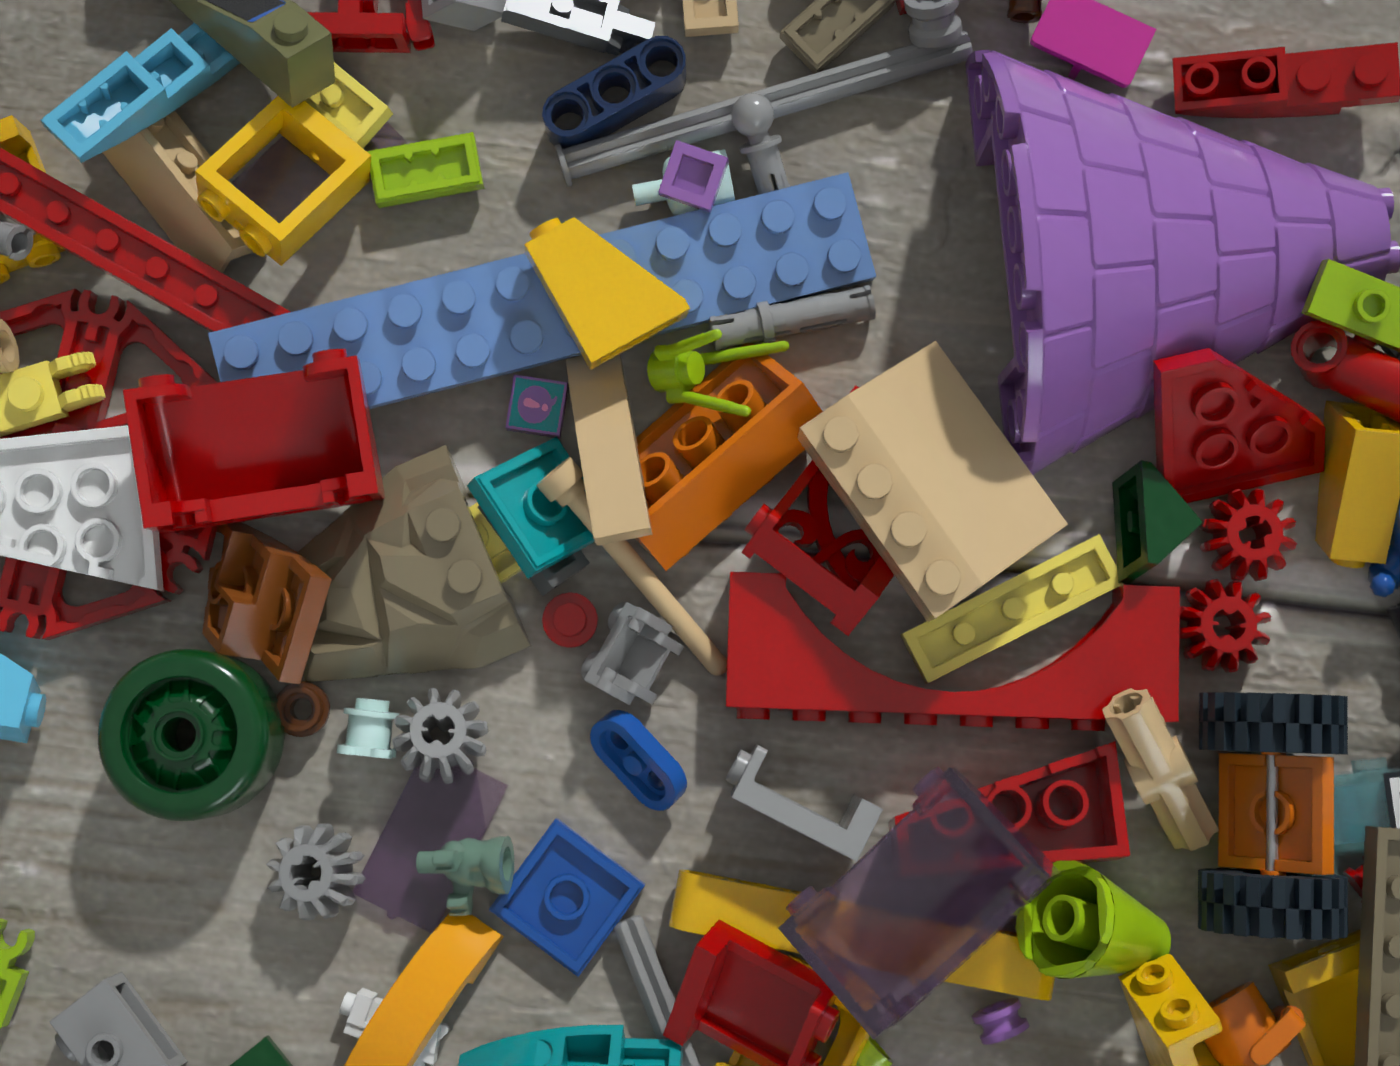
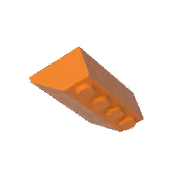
[635,343,823,571]

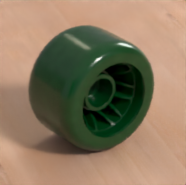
[98,649,285,821]

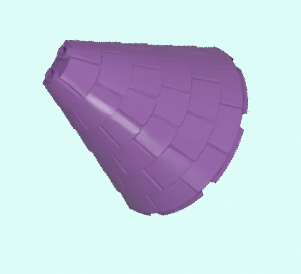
[965,50,1400,475]

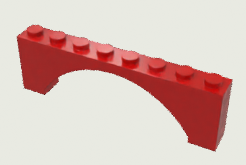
[725,572,1180,731]

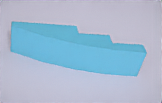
[41,23,240,163]

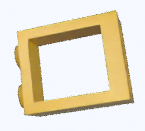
[195,96,371,266]

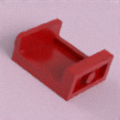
[663,919,841,1066]

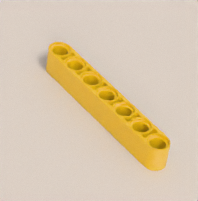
[669,869,1055,1001]

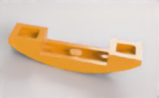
[344,913,504,1066]

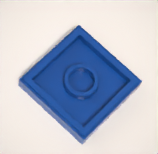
[488,818,645,977]

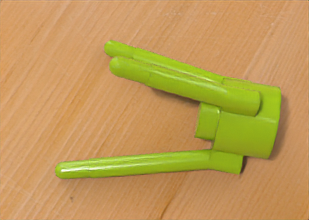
[647,329,789,417]

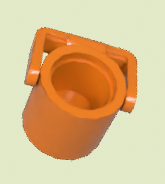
[1203,981,1306,1066]

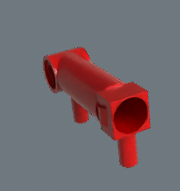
[1291,320,1400,423]

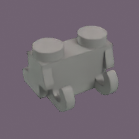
[581,602,685,705]

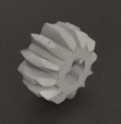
[392,688,489,784]
[266,824,366,920]

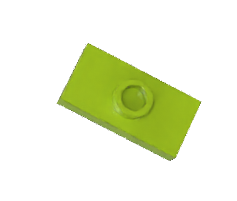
[367,132,485,208]
[1301,259,1400,352]

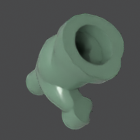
[416,836,514,916]

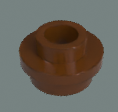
[277,681,330,737]

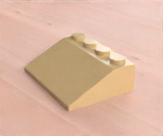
[797,341,1068,622]

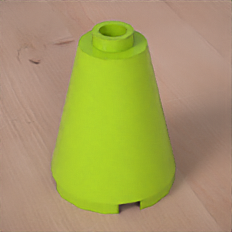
[1016,861,1171,979]

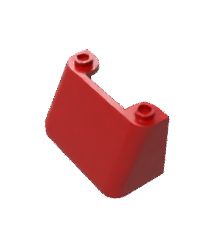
[123,349,385,533]

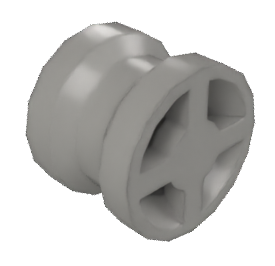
[904,0,963,49]

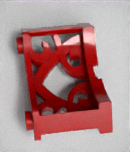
[741,385,894,636]

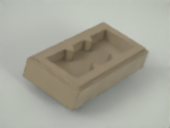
[780,0,895,74]

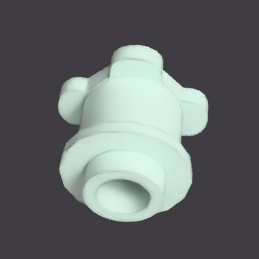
[336,698,399,759]

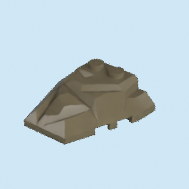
[297,445,531,682]

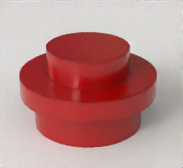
[542,592,598,648]

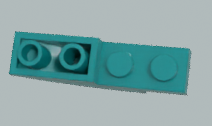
[458,1025,683,1066]

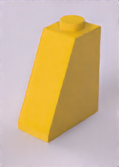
[524,217,690,370]
[1315,401,1400,568]

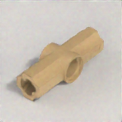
[1102,688,1219,851]

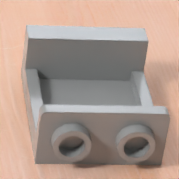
[726,744,883,862]

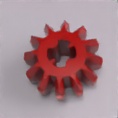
[1199,488,1297,581]
[1179,579,1272,673]

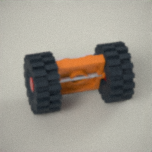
[1198,692,1348,940]

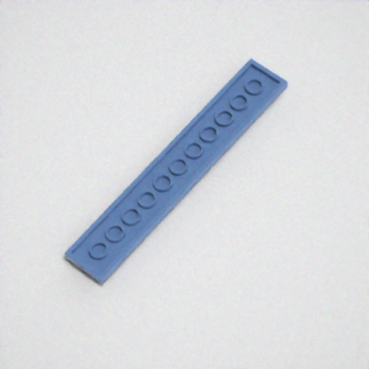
[208,172,876,409]

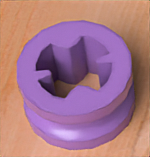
[971,998,1030,1045]

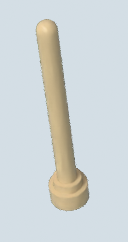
[536,457,727,676]

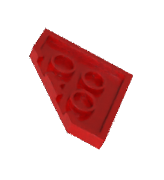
[1153,348,1326,503]

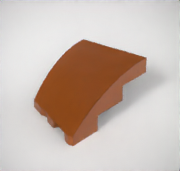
[202,522,332,684]

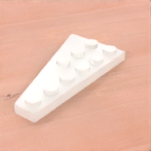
[0,425,164,592]

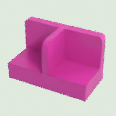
[1030,0,1157,88]

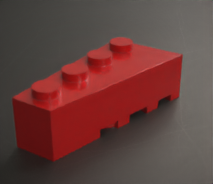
[888,741,1130,878]

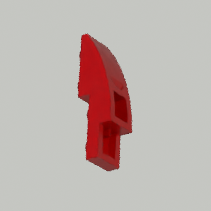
[1172,42,1400,119]

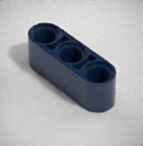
[542,36,686,149]

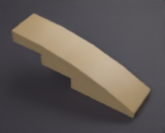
[566,354,653,546]

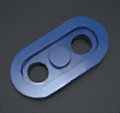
[590,710,687,811]

